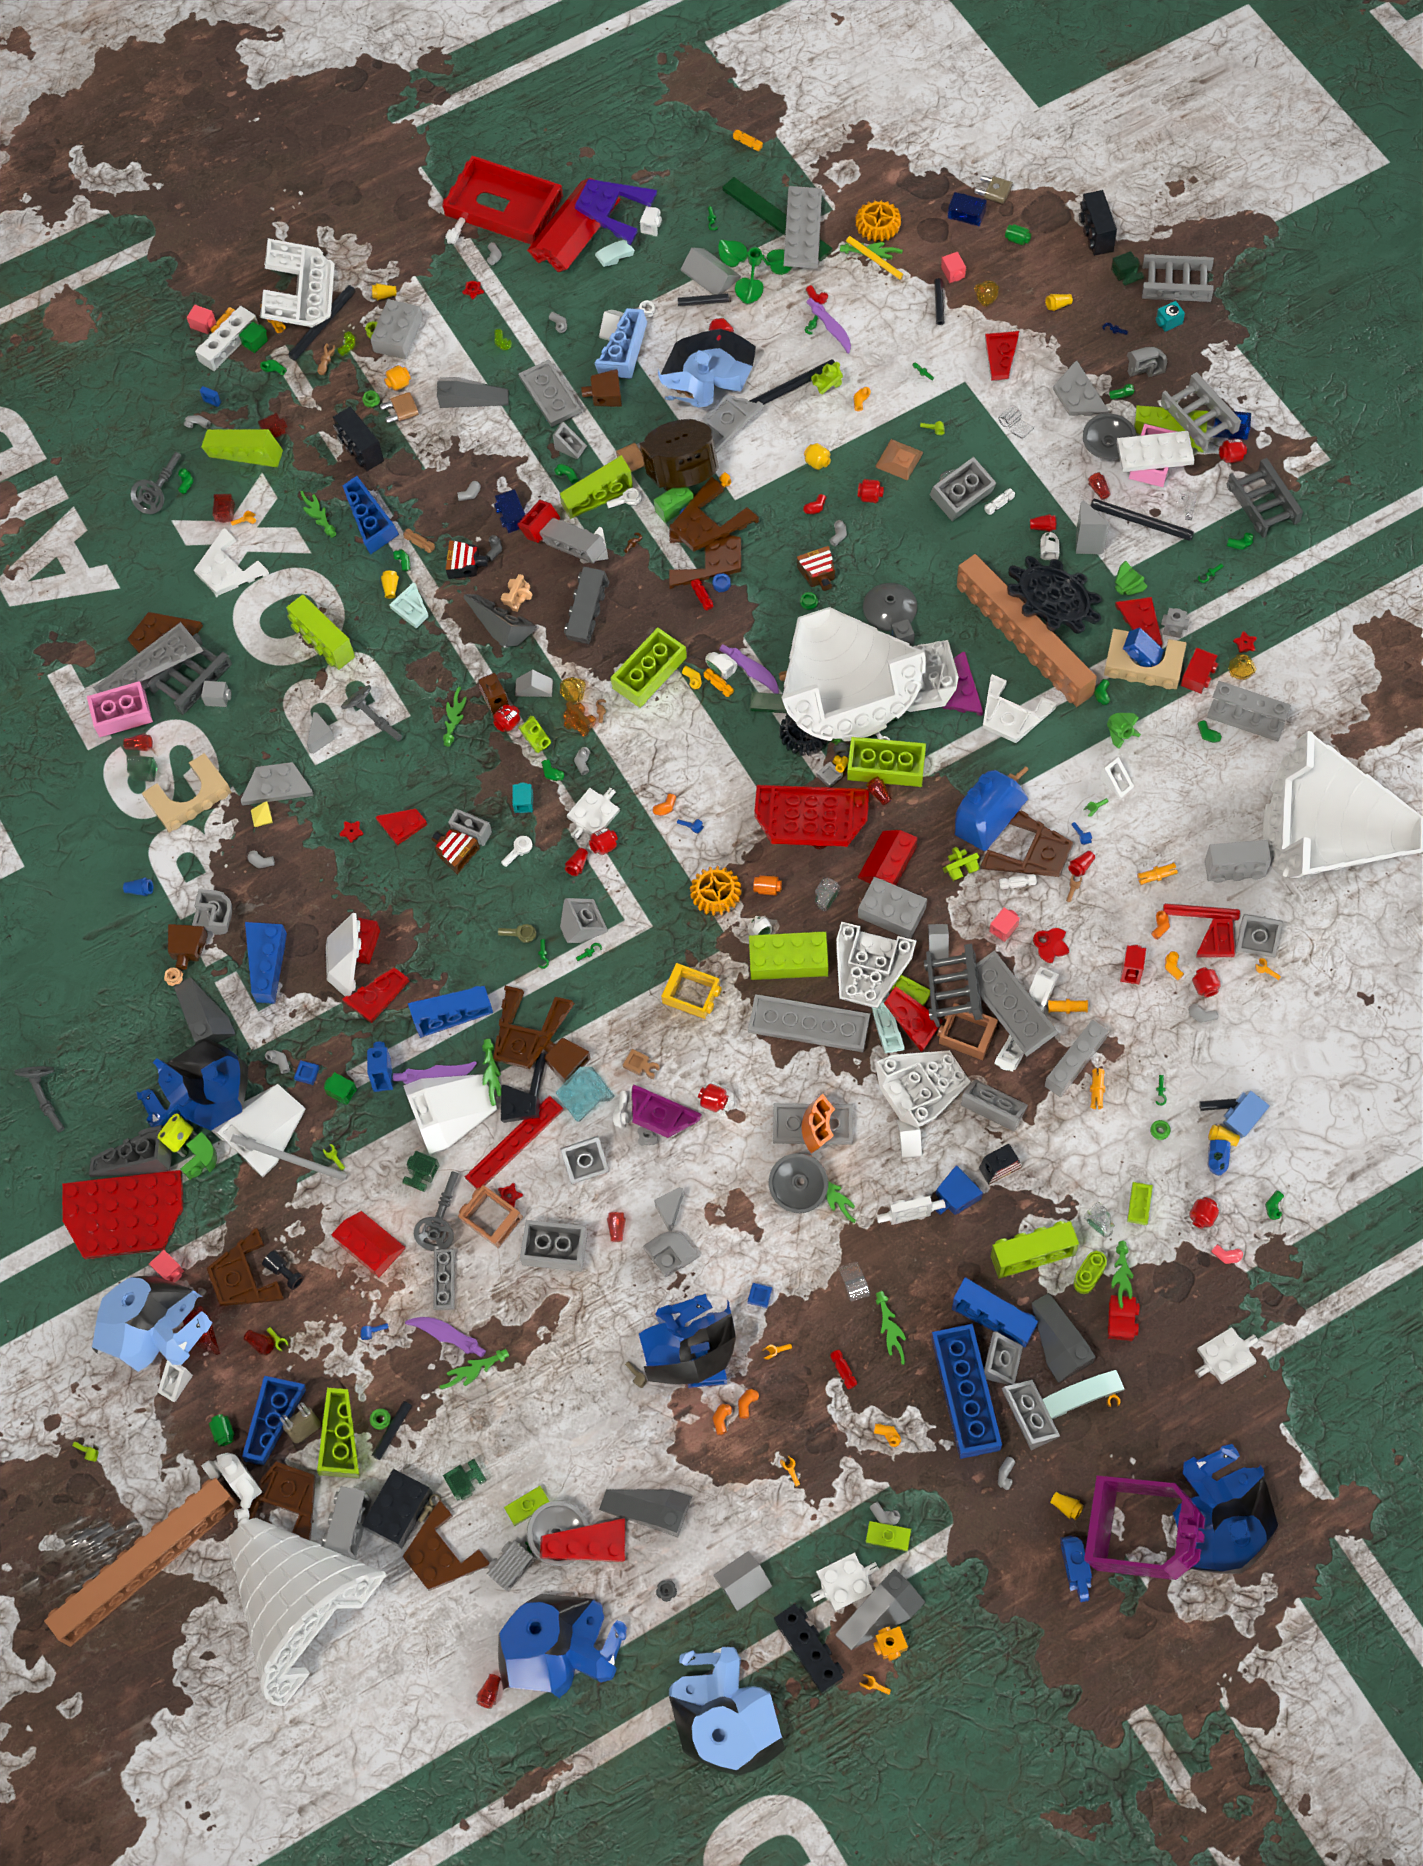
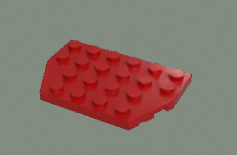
[754,785,869,847]
[62,1170,183,1259]

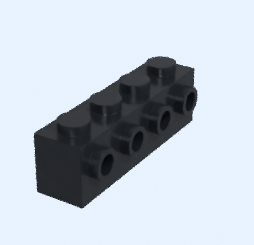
[773,1604,845,1695]

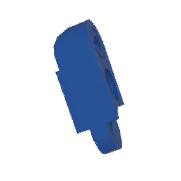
[1060,1536,1092,1602]

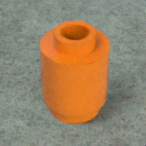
[753,875,782,896]

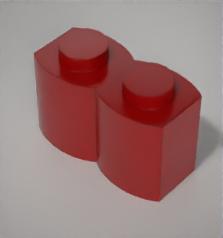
[1108,1295,1140,1341]

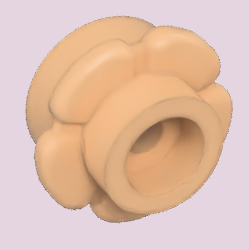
[164,968,183,986]

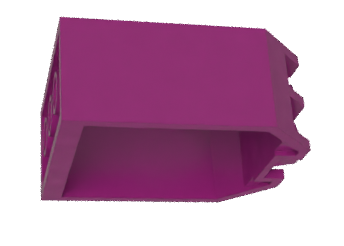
[1084,1476,1205,1580]

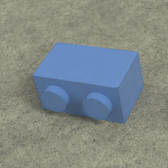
[1223,1091,1270,1138]

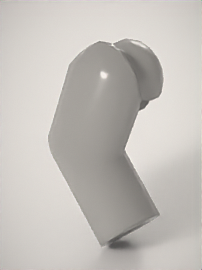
[487,242,502,265]
[829,520,847,547]
[248,850,275,868]
[1188,1004,1218,1023]
[265,1050,290,1074]
[998,1457,1015,1490]
[869,1502,900,1525]

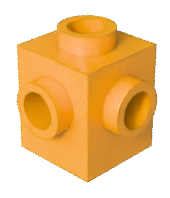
[873,1626,908,1661]

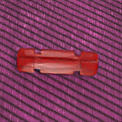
[691,578,713,611]
[830,1350,857,1389]

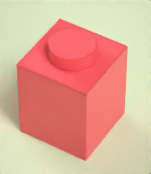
[941,252,966,283]
[187,305,216,334]
[989,907,1020,942]
[149,1250,184,1283]

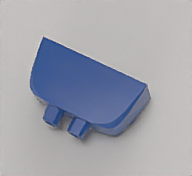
[955,770,1028,851]

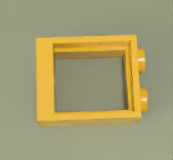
[661,963,722,1019]

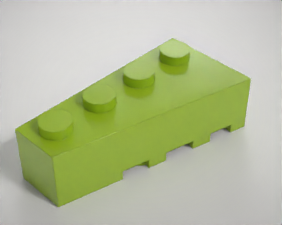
[1134,406,1208,453]
[201,429,283,468]
[559,455,633,519]
[317,1388,360,1479]

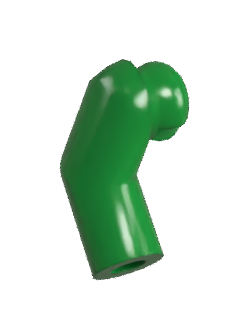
[260,360,287,376]
[1109,384,1134,400]
[178,468,193,494]
[1227,533,1253,550]
[393,549,411,572]
[1265,1190,1284,1220]

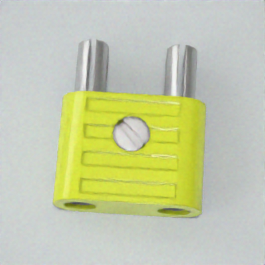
[158,1114,197,1157]

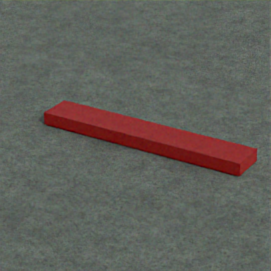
[464,1095,564,1189]

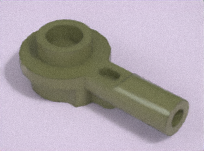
[498,924,536,943]

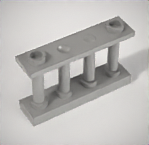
[1142,254,1214,302]
[1161,372,1241,451]
[1207,681,1291,742]

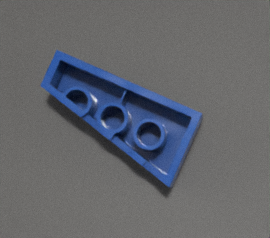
[343,476,399,555]
[245,922,287,1004]
[408,986,493,1038]
[952,1278,1038,1348]
[242,1376,306,1466]

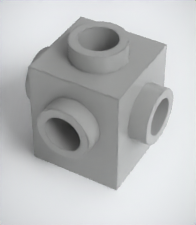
[1161,608,1189,638]

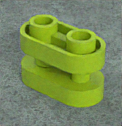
[1073,1251,1107,1294]

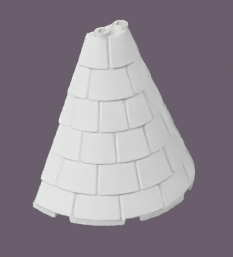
[781,607,926,741]
[1263,731,1423,878]
[225,1518,386,1706]

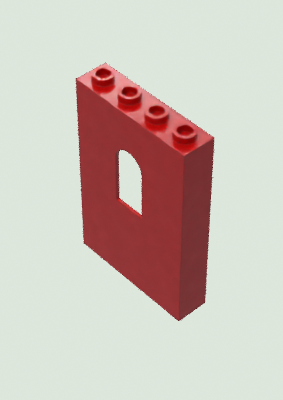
[442,156,563,244]

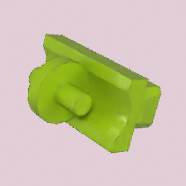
[811,361,843,394]
[518,716,551,753]
[943,847,979,881]

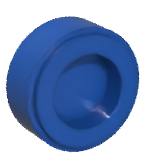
[712,573,731,592]

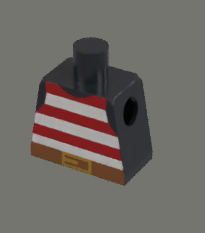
[446,541,488,579]
[979,1144,1022,1185]

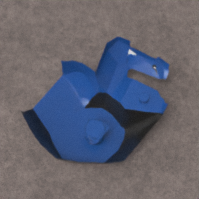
[136,1039,249,1131]
[638,1294,736,1384]
[1173,1444,1279,1574]
[498,1594,627,1699]

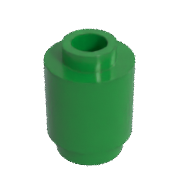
[1005,224,1031,246]
[209,1414,235,1447]

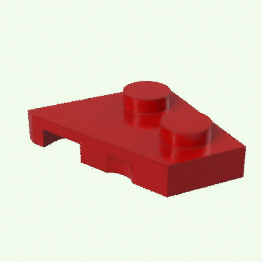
[1196,919,1235,958]

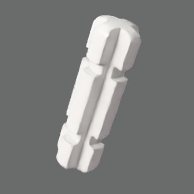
[984,488,1015,515]
[999,874,1037,890]

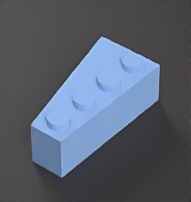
[595,308,647,379]

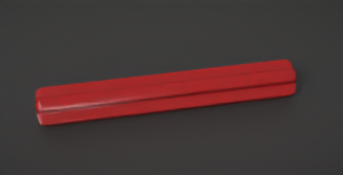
[1163,903,1240,920]

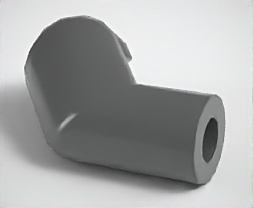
[485,535,502,561]

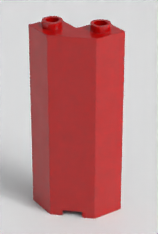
[527,178,621,272]

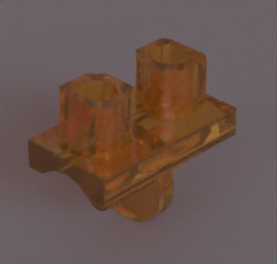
[563,701,596,737]

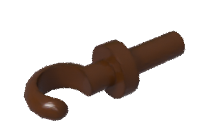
[624,532,642,553]

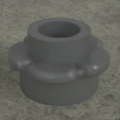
[833,742,850,758]
[656,1580,677,1602]

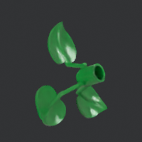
[719,239,793,304]

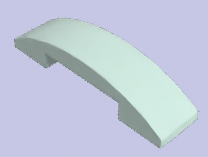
[872,993,904,1054]
[1042,1370,1125,1419]

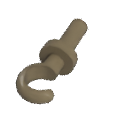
[418,1494,441,1523]

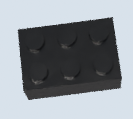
[1079,190,1117,256]
[333,406,384,472]
[362,1469,433,1549]

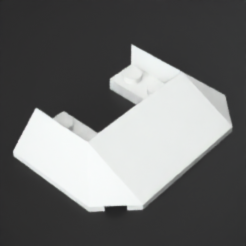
[260,238,334,327]

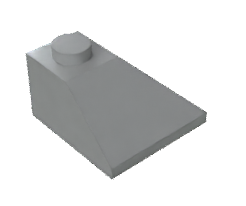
[560,898,608,943]

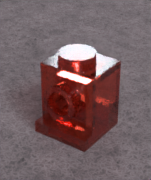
[258,413,287,438]
[212,494,235,523]

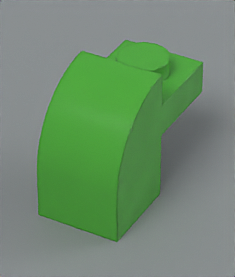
[180,1132,217,1180]

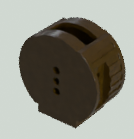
[639,419,719,491]

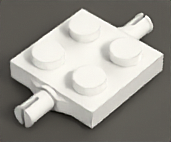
[567,788,620,840]
[876,1195,945,1225]
[1195,1327,1258,1384]
[810,1553,879,1612]

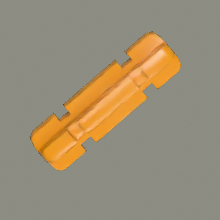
[733,129,763,151]
[210,307,235,333]
[703,668,734,697]

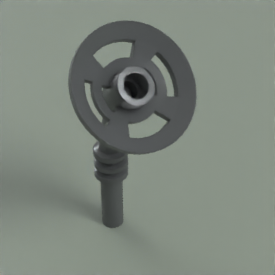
[131,452,181,514]
[341,685,402,741]
[14,1066,65,1133]
[413,1171,459,1251]

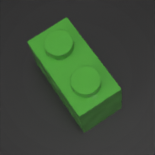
[654,487,693,523]

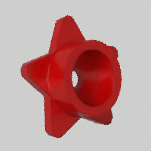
[462,281,484,300]
[1233,631,1257,653]
[339,821,364,843]
[498,1183,523,1207]

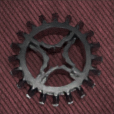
[779,714,827,756]

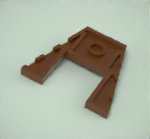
[670,477,759,552]
[669,524,741,589]
[981,810,1073,877]
[493,985,575,1069]

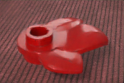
[1033,928,1069,963]

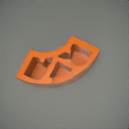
[802,1094,835,1154]

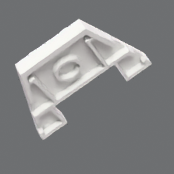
[194,528,269,596]
[983,674,1057,743]

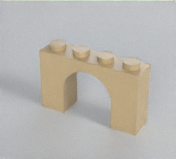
[1104,629,1187,689]
[142,753,232,833]

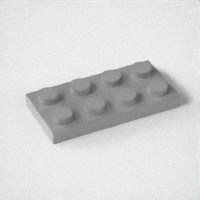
[519,359,582,427]
[773,1103,853,1145]

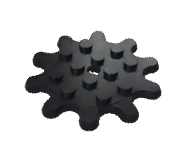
[1007,556,1102,634]

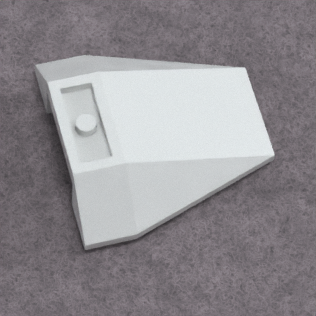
[907,640,959,712]
[326,913,361,996]
[836,922,916,1008]
[875,1050,971,1128]
[403,1074,497,1155]
[211,1084,305,1177]

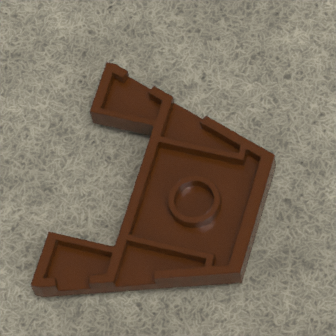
[128,612,203,653]
[207,1228,284,1306]
[233,1462,316,1541]
[403,1500,490,1591]

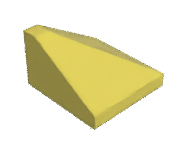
[251,802,273,827]

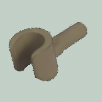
[625,1361,647,1388]

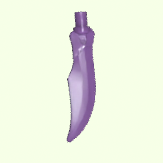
[806,298,851,354]
[719,644,779,694]
[393,1061,477,1084]
[405,1317,486,1358]

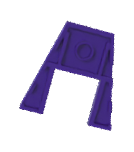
[575,179,657,246]

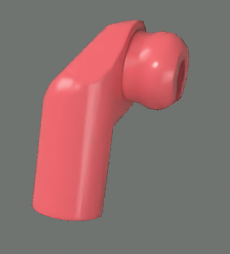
[1211,1244,1243,1264]

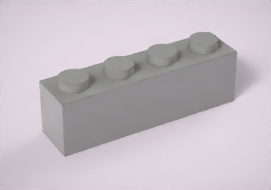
[539,518,607,564]
[1045,1020,1108,1097]

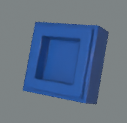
[200,386,221,407]
[294,1060,320,1085]
[747,1283,772,1308]

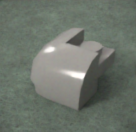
[1127,347,1167,377]
[192,889,232,935]
[643,1232,699,1277]

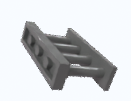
[1227,458,1303,538]
[147,633,232,715]
[924,943,983,1027]

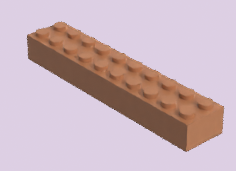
[957,554,1097,707]
[44,1477,239,1647]

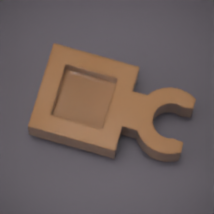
[623,1049,660,1079]

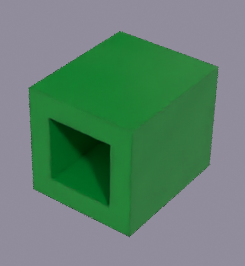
[239,322,268,354]
[324,1072,357,1105]

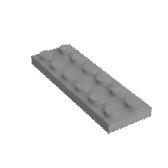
[784,186,822,269]
[977,950,1058,1057]
[748,994,870,1052]

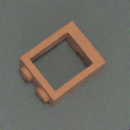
[937,1003,998,1060]
[458,1185,523,1249]

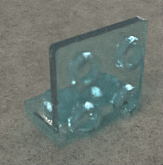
[556,1067,615,1122]

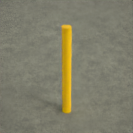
[846,236,904,280]

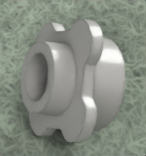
[637,1127,658,1146]

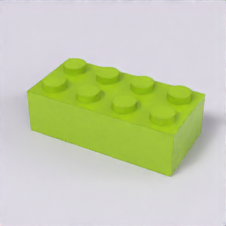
[286,594,355,670]
[611,627,687,708]
[847,737,926,787]
[749,932,828,980]
[991,1221,1079,1279]

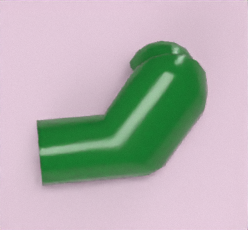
[554,464,579,484]
[1094,679,1110,705]
[1198,720,1222,743]
[541,759,564,781]

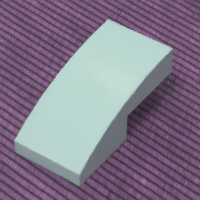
[595,240,635,267]

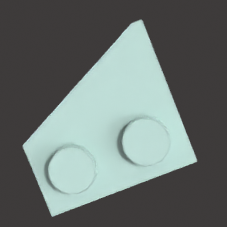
[390,582,429,628]

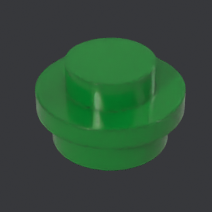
[800,592,818,610]

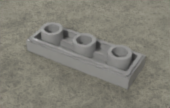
[433,1249,455,1310]

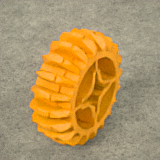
[856,199,901,242]
[690,865,741,916]

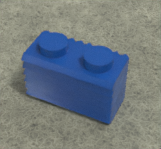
[1123,627,1164,667]

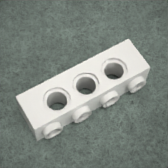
[195,306,259,371]

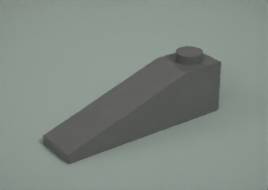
[173,978,236,1044]
[599,1490,692,1537]

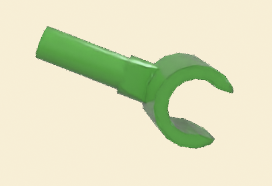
[1083,798,1109,817]

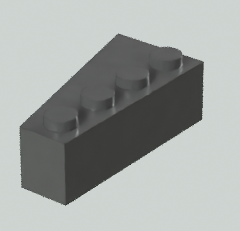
[564,567,610,644]

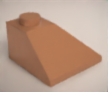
[876,439,923,481]

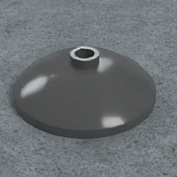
[1083,413,1136,460]
[863,583,917,631]
[769,1153,829,1213]

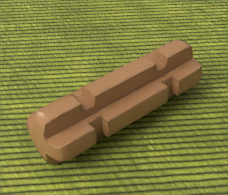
[403,529,435,553]

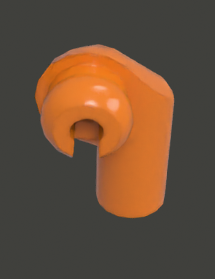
[652,794,676,816]
[1151,911,1170,940]
[738,1389,759,1419]
[713,1404,732,1435]

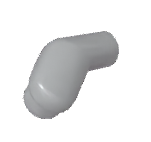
[549,312,567,333]
[184,415,211,429]
[458,481,481,501]
[574,747,590,775]

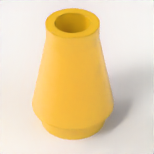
[372,283,397,300]
[1045,294,1073,311]
[381,571,399,599]
[1208,1124,1240,1147]
[1050,1492,1084,1520]

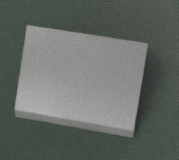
[1236,914,1283,958]
[560,1136,609,1184]
[984,1332,1023,1385]
[713,1551,772,1611]

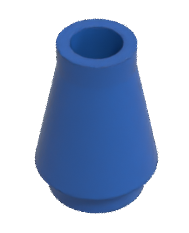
[123,877,153,896]

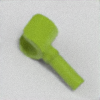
[920,421,944,435]
[323,1144,345,1171]
[267,1327,289,1352]
[72,1442,99,1462]

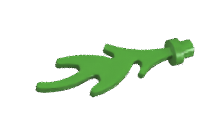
[840,242,903,259]
[301,491,336,538]
[443,687,466,747]
[482,1039,501,1106]
[826,1181,856,1223]
[1111,1241,1134,1309]
[876,1291,906,1365]
[439,1349,510,1389]

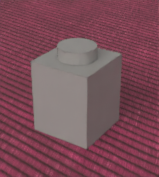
[201,681,231,707]

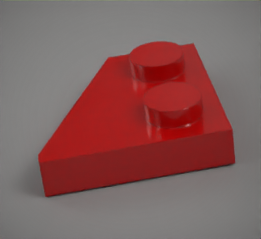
[376,809,427,845]

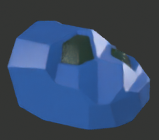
[1207,1140,1231,1176]

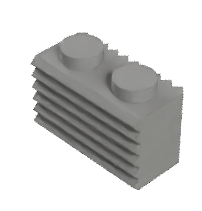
[448,809,492,846]
[486,1540,536,1591]

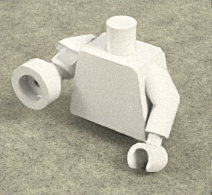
[201,1453,262,1522]

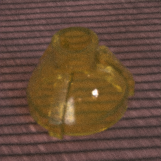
[974,280,999,306]
[1228,654,1256,680]
[560,677,586,703]

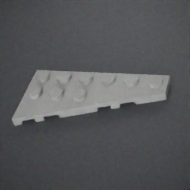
[93,622,203,693]

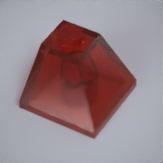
[181,1306,220,1355]

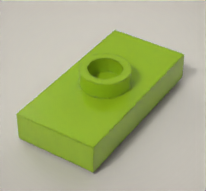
[889,975,930,1006]
[1127,1182,1153,1226]
[504,1486,549,1526]
[866,1521,911,1552]

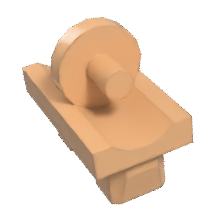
[501,574,532,612]

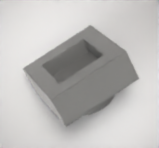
[816,762,843,788]

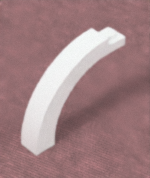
[994,967,1058,1072]

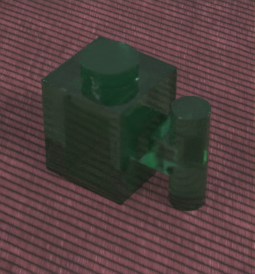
[1111,251,1144,286]
[126,755,158,782]
[402,1151,440,1192]
[443,1459,487,1501]

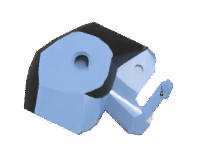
[658,329,756,407]
[92,1276,212,1372]
[669,1647,785,1776]

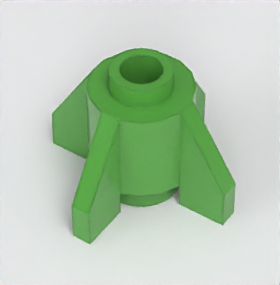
[1114,561,1148,595]
[1107,713,1141,749]

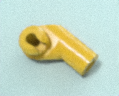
[832,755,849,773]

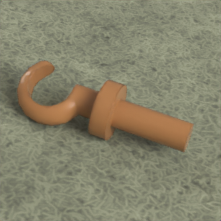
[596,699,606,723]

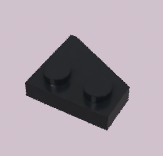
[500,1085,540,1123]

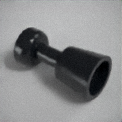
[262,1250,304,1290]

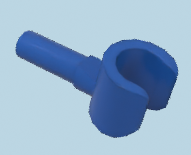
[677,819,704,834]
[1071,822,1092,845]
[361,1323,389,1340]

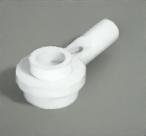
[445,218,465,244]
[606,488,641,508]
[501,836,532,867]
[613,1091,629,1128]

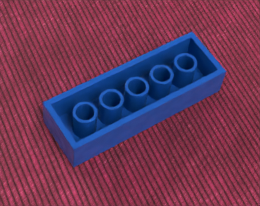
[931,1324,1002,1459]

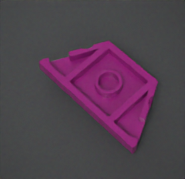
[942,652,983,716]
[631,1084,702,1138]

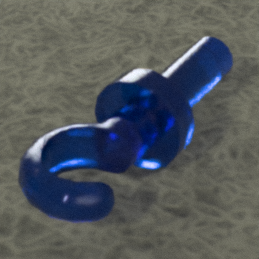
[1102,323,1128,335]

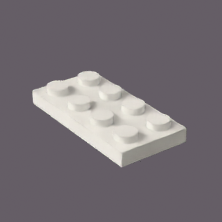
[1116,431,1194,472]

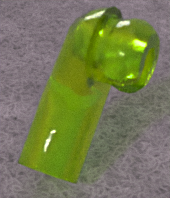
[494,329,512,350]
[337,332,355,356]

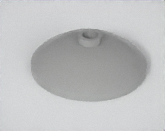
[527,1501,588,1566]

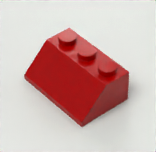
[858,830,917,886]
[331,1211,406,1278]

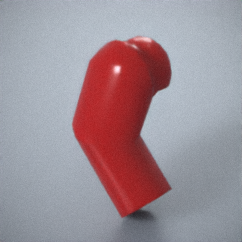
[806,285,828,304]
[803,494,826,514]

